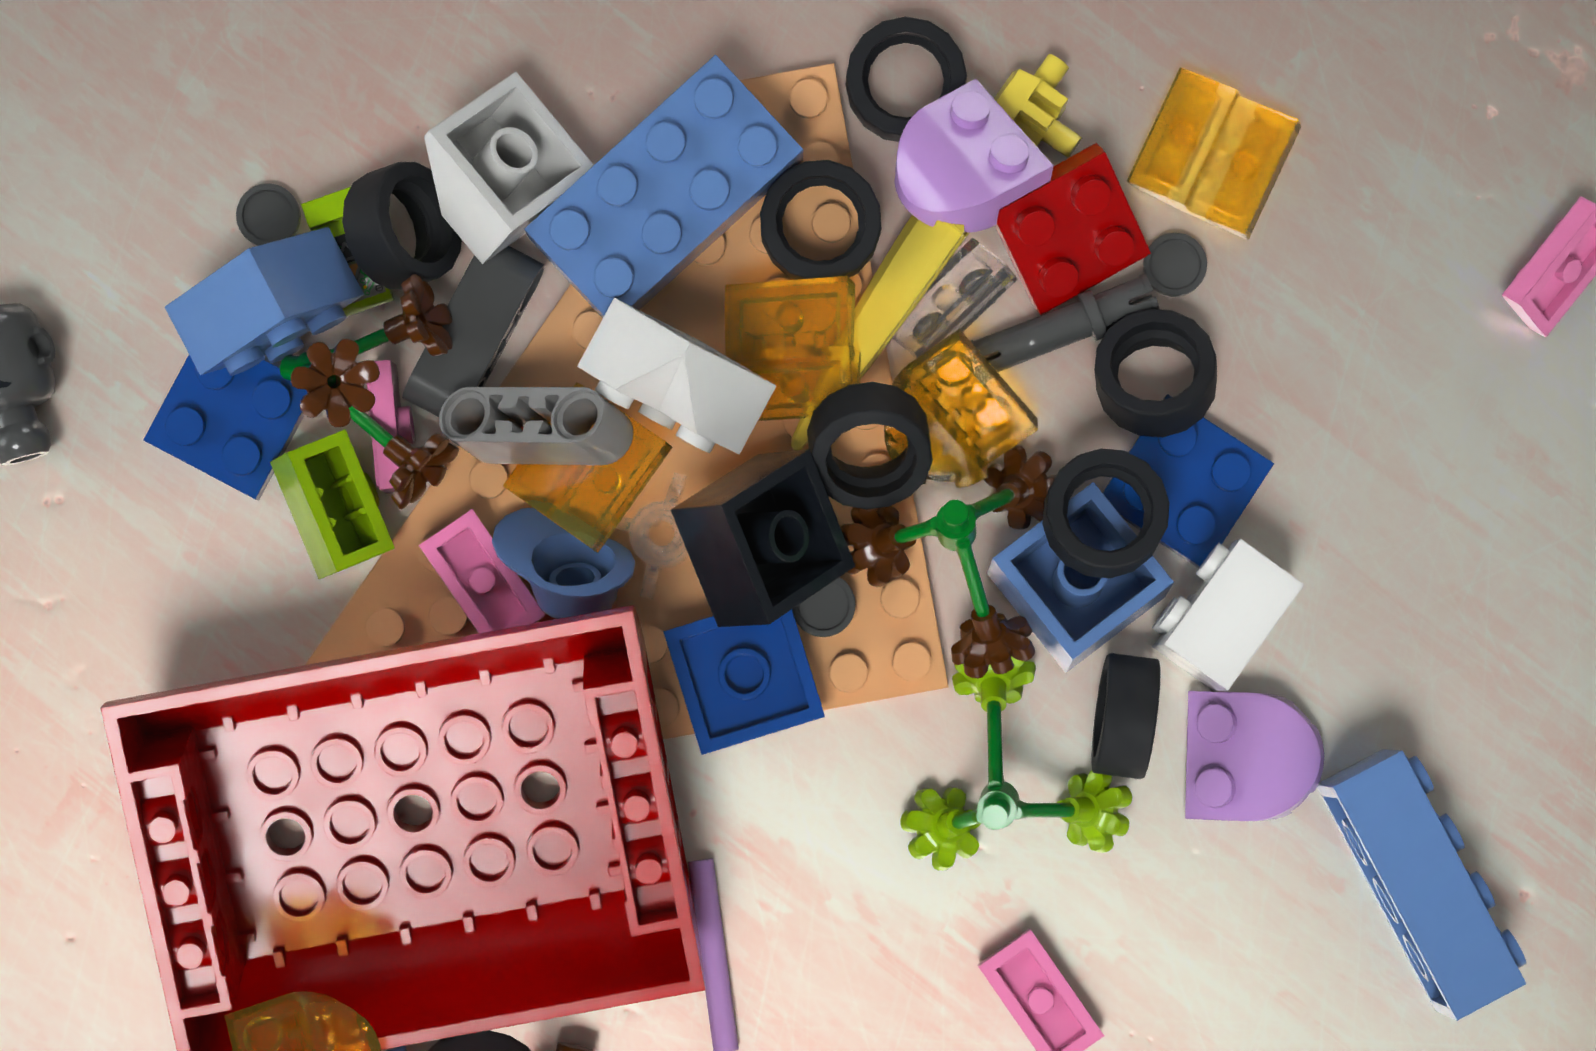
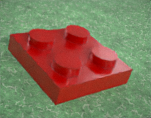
[995,143,1151,315]

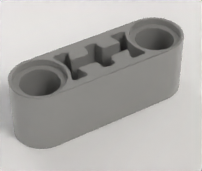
[439,387,633,465]

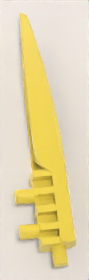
[791,54,1082,450]

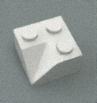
[424,72,594,264]
[577,298,776,455]
[1152,539,1304,692]

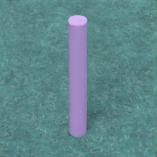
[688,858,739,1051]

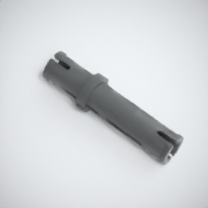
[967,273,1160,381]

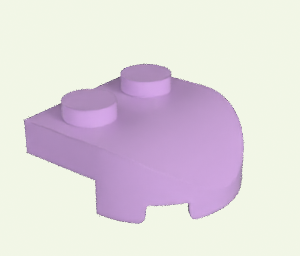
[895,79,1054,233]
[1185,691,1324,821]

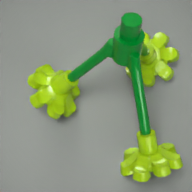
[900,656,1132,871]

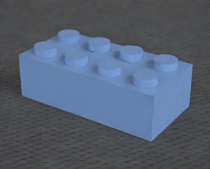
[524,55,803,318]
[1317,749,1526,1021]

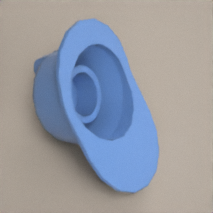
[492,507,635,619]

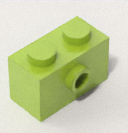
[270,429,395,580]

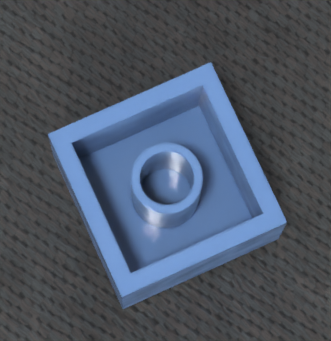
[165,227,364,376]
[987,482,1174,673]

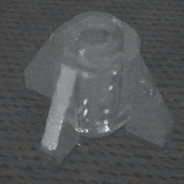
[600,472,689,600]

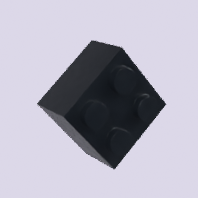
[671,449,855,627]

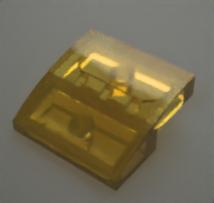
[1127,67,1302,240]
[724,276,861,421]
[503,382,673,553]

